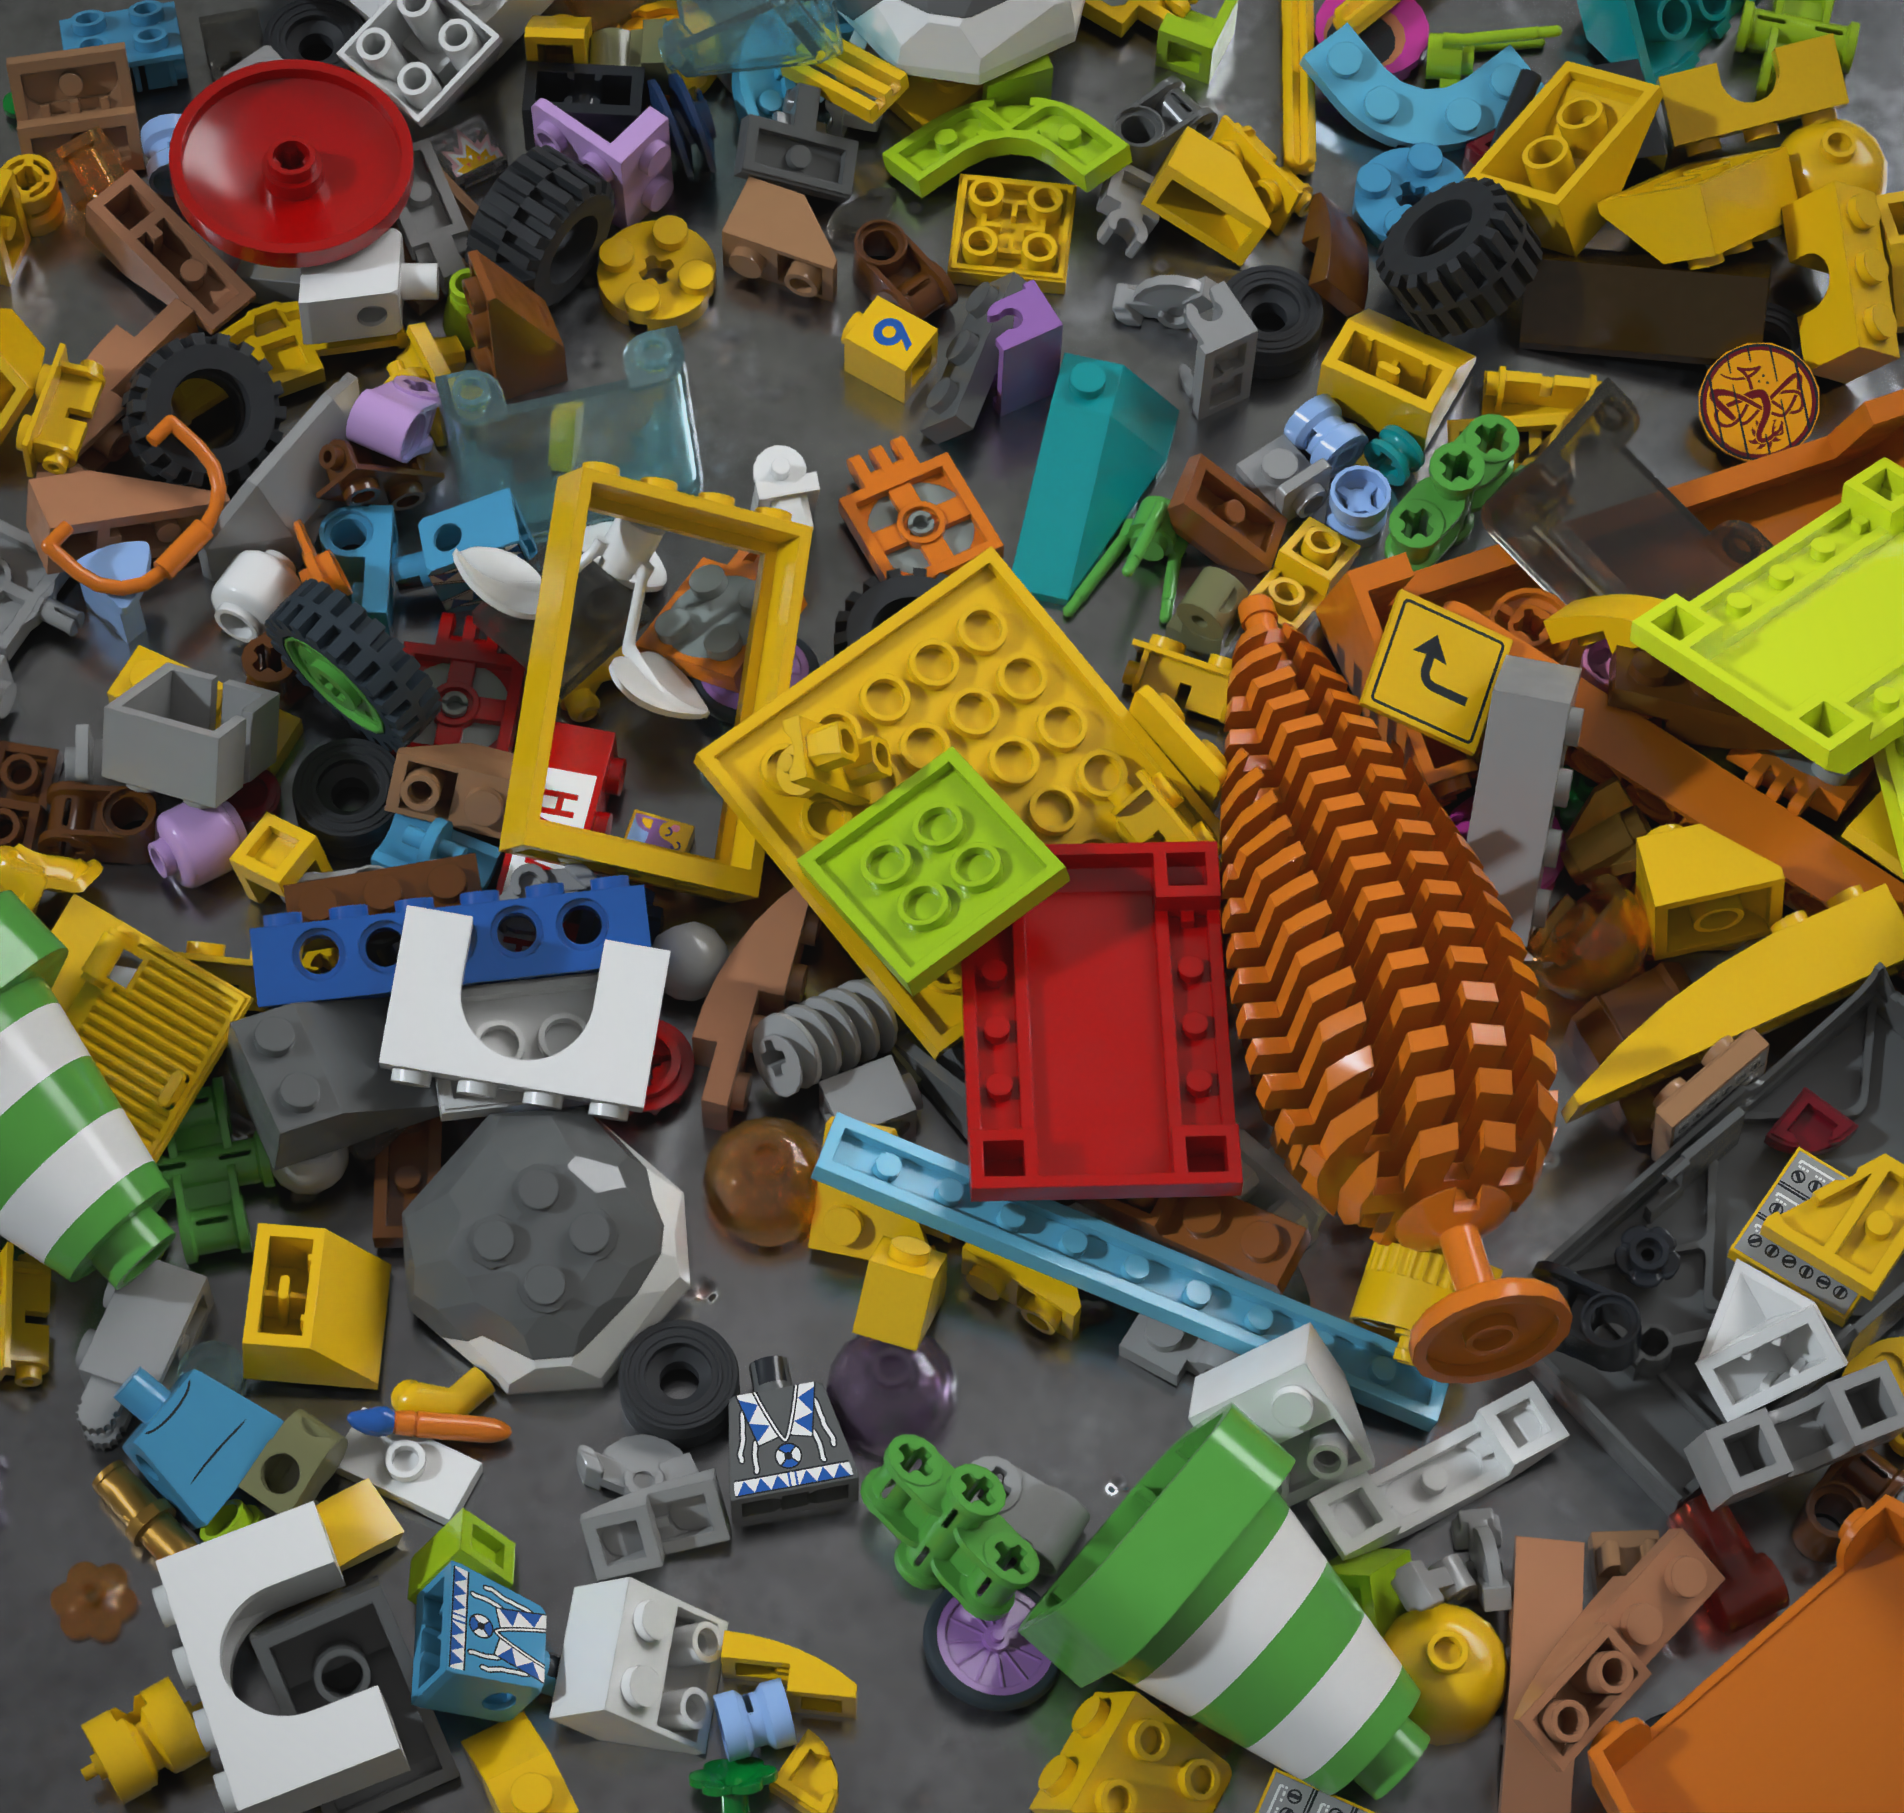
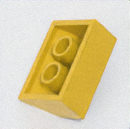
[1597,146,1798,270]

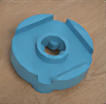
[1352,142,1465,248]

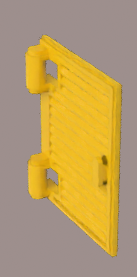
[66,922,254,1164]

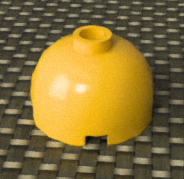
[1780,119,1888,199]
[1383,1602,1509,1746]

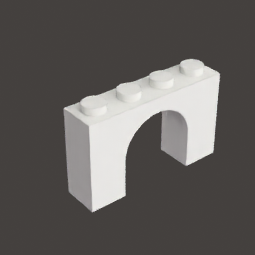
[379,905,671,1122]
[152,1501,410,1813]

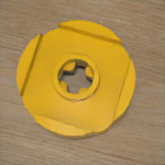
[597,215,717,333]

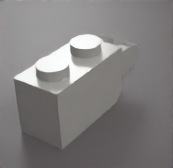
[76,1260,215,1451]

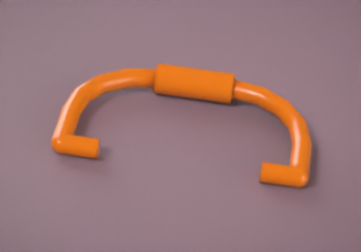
[41,415,227,596]

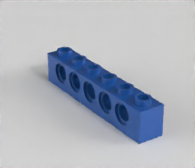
[249,875,651,1011]

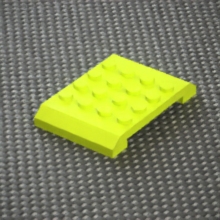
[1630,457,1904,775]

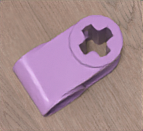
[346,375,447,463]

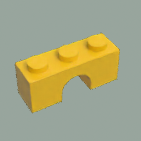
[1656,33,1849,157]
[1781,180,1900,384]

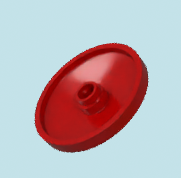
[169,59,414,268]

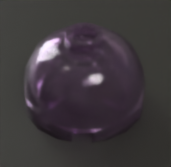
[826,1334,959,1462]

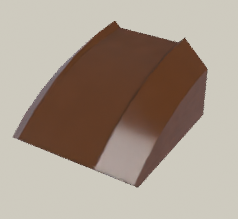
[1564,962,1705,1145]

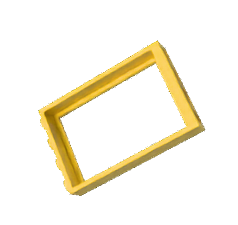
[499,461,813,903]

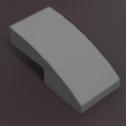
[580,1468,732,1581]

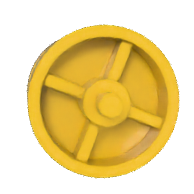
[80,1676,211,1805]

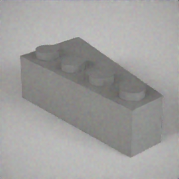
[1466,655,1584,947]

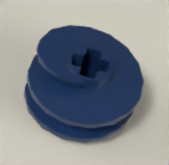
[646,72,717,180]

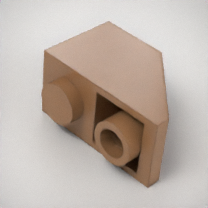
[722,176,837,303]
[384,743,514,839]

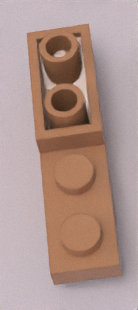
[36,298,199,478]
[692,887,823,1132]
[1512,1528,1725,1772]

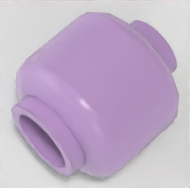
[148,801,247,889]

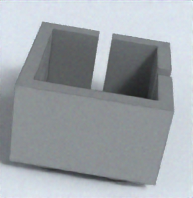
[101,662,280,809]

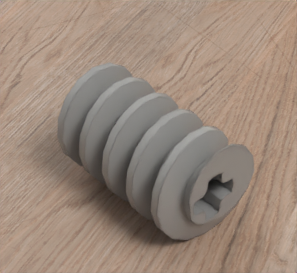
[752,979,898,1097]

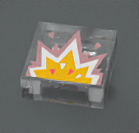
[428,114,509,190]

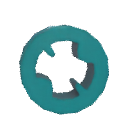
[1364,424,1425,486]

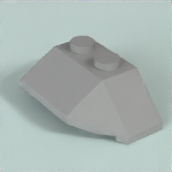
[198,372,362,581]

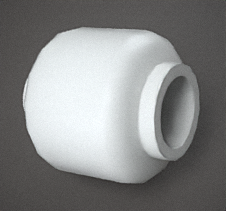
[210,550,301,643]

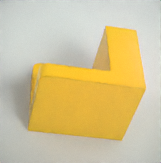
[229,812,333,904]

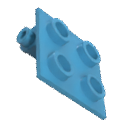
[59,0,188,92]

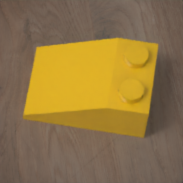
[1464,61,1664,257]

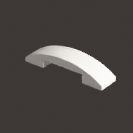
[1307,1381,1570,1561]

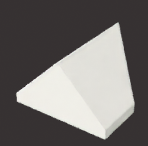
[1695,1258,1848,1422]

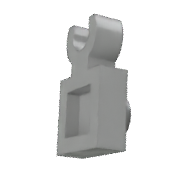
[1096,164,1160,259]

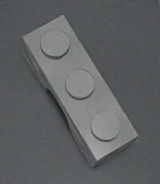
[1683,1360,1904,1512]

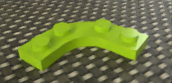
[882,97,1132,198]

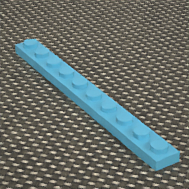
[810,1112,1449,1432]

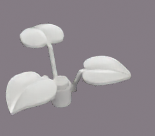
[452,518,710,719]

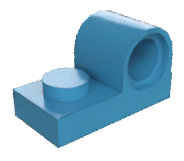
[319,505,398,637]

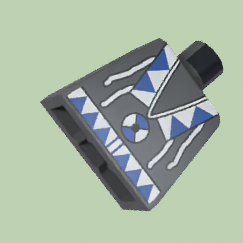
[729,1356,859,1524]

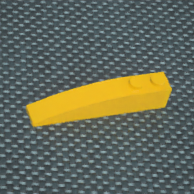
[1561,883,1904,1124]

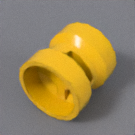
[1,154,65,237]

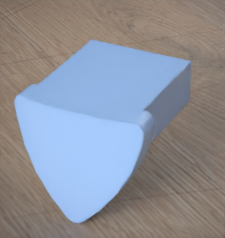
[76,541,152,644]

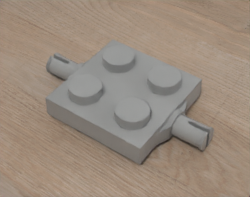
[0,519,85,661]

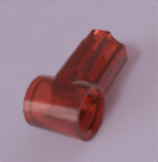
[1666,1494,1790,1636]

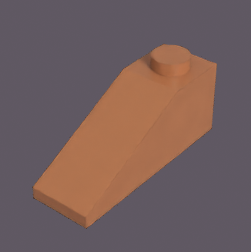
[85,169,257,335]
[26,470,230,575]

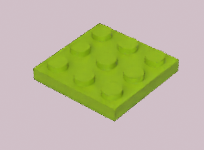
[797,746,1070,996]

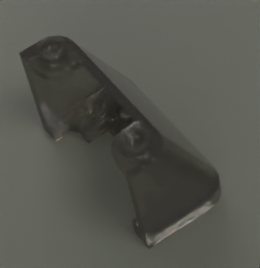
[1481,377,1774,605]

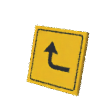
[1358,589,1513,756]

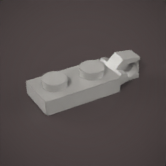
[396,138,469,297]

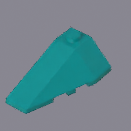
[1577,0,1756,85]
[1012,352,1180,606]

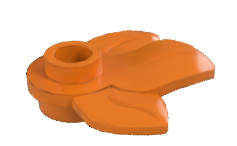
[293,519,353,596]

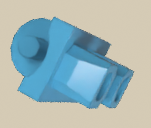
[370,813,503,890]

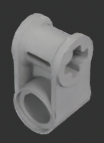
[970,1456,1090,1576]

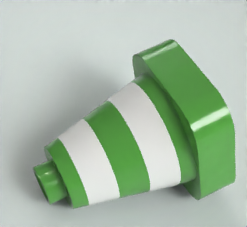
[0,890,176,1290]
[1018,1402,1431,1800]

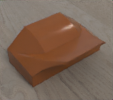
[1167,453,1288,575]

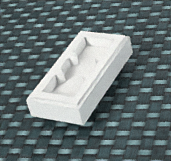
[335,1407,483,1525]

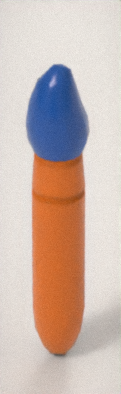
[347,1406,513,1443]

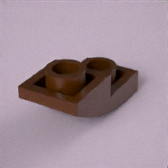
[1301,192,1369,317]
[0,740,64,852]

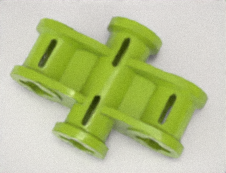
[1734,0,1860,102]

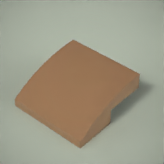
[6,42,145,181]

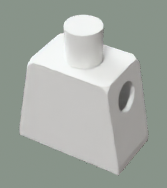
[298,228,439,344]

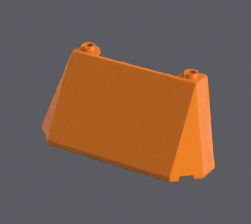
[1587,1494,1904,1813]

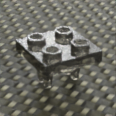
[472,545,650,700]

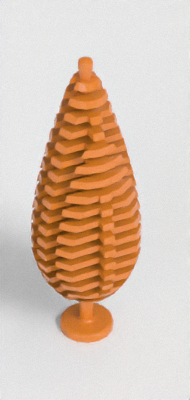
[1219,594,1573,1384]

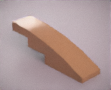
[1498,1535,1585,1813]

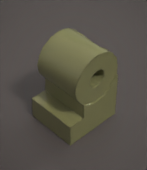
[589,18,678,95]
[1165,566,1249,660]
[238,1408,348,1514]

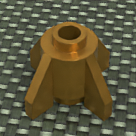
[1560,775,1652,892]

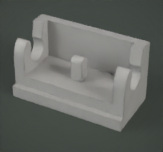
[1178,281,1258,421]

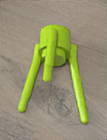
[1425,25,1562,88]

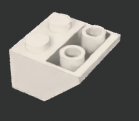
[1188,1322,1375,1507]
[549,1577,728,1755]

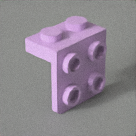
[531,98,674,230]

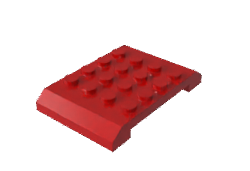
[960,841,1243,1202]

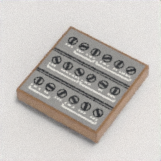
[1650,1028,1770,1162]

